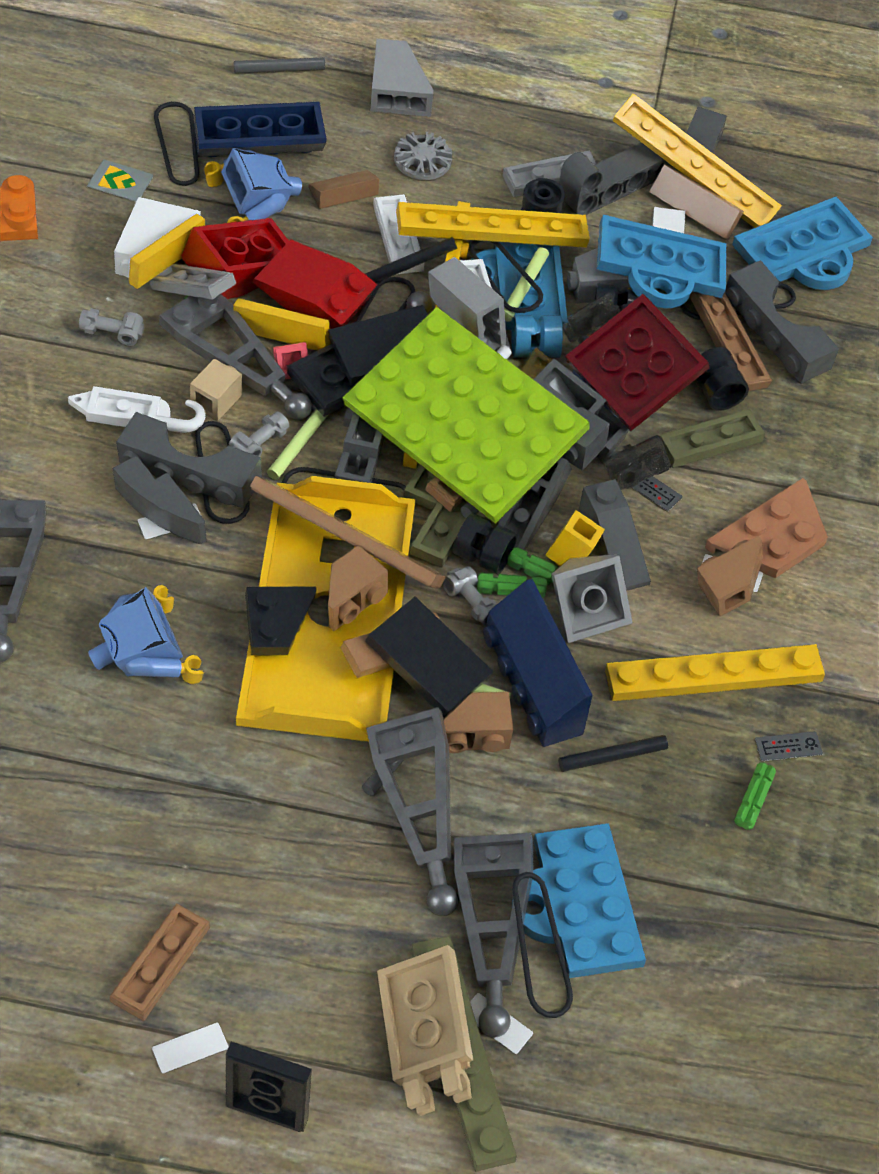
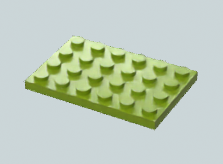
[343,307,590,524]

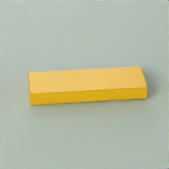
[129,214,205,289]
[233,298,331,351]

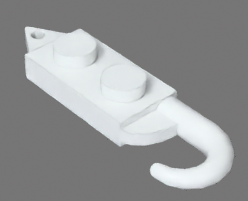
[68,386,206,433]

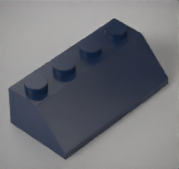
[194,102,326,157]
[483,579,593,747]

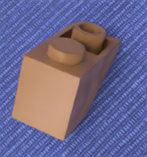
[697,536,763,616]
[328,545,388,631]
[443,692,513,753]

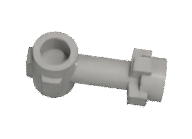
[79,308,144,346]
[228,411,289,457]
[443,566,497,626]

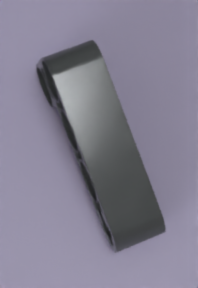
[559,143,671,215]

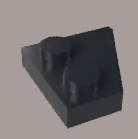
[245,586,316,655]

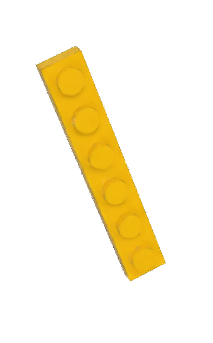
[613,94,782,228]
[396,202,590,248]
[605,644,825,701]

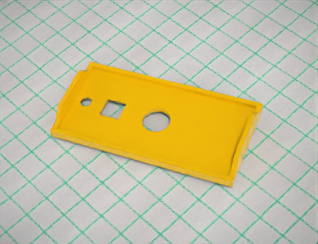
[236,476,415,742]

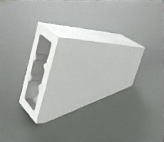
[114,197,201,278]

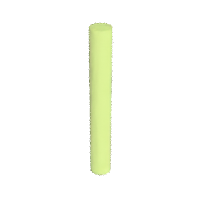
[504,247,549,322]
[267,408,328,480]

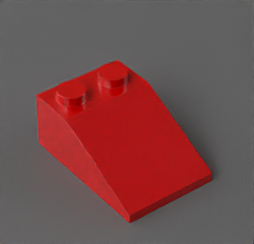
[181,218,289,299]
[252,239,378,329]

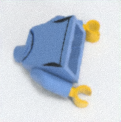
[204,148,302,223]
[88,585,204,684]

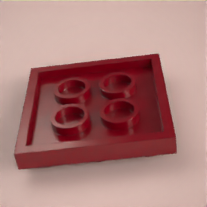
[565,294,709,431]

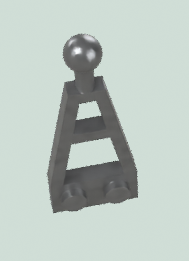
[159,294,312,420]
[0,500,46,662]
[366,707,458,915]
[454,832,533,1038]

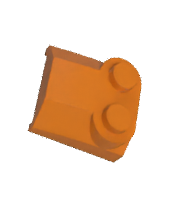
[0,175,38,241]

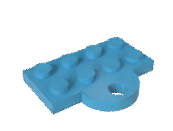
[732,196,873,290]
[597,215,726,308]
[470,242,568,331]
[512,823,646,978]

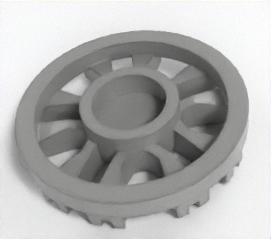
[394,132,452,180]

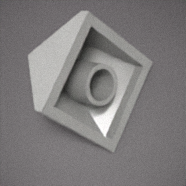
[552,554,633,643]

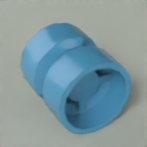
[511,315,563,358]

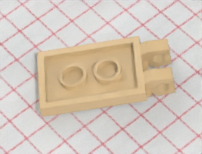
[377,945,473,1116]

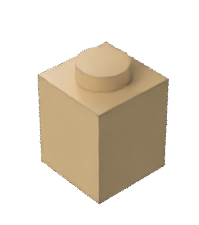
[190,359,242,421]

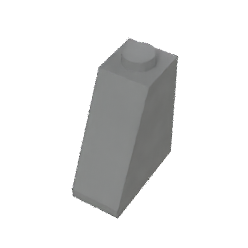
[370,39,434,117]
[567,248,631,304]
[428,257,506,351]

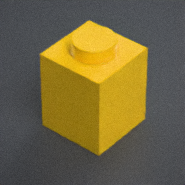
[545,510,605,566]

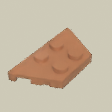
[705,478,828,578]

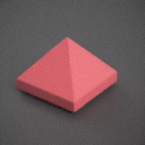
[273,342,308,379]

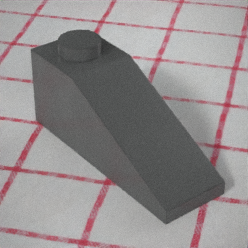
[497,457,572,550]
[578,479,651,591]

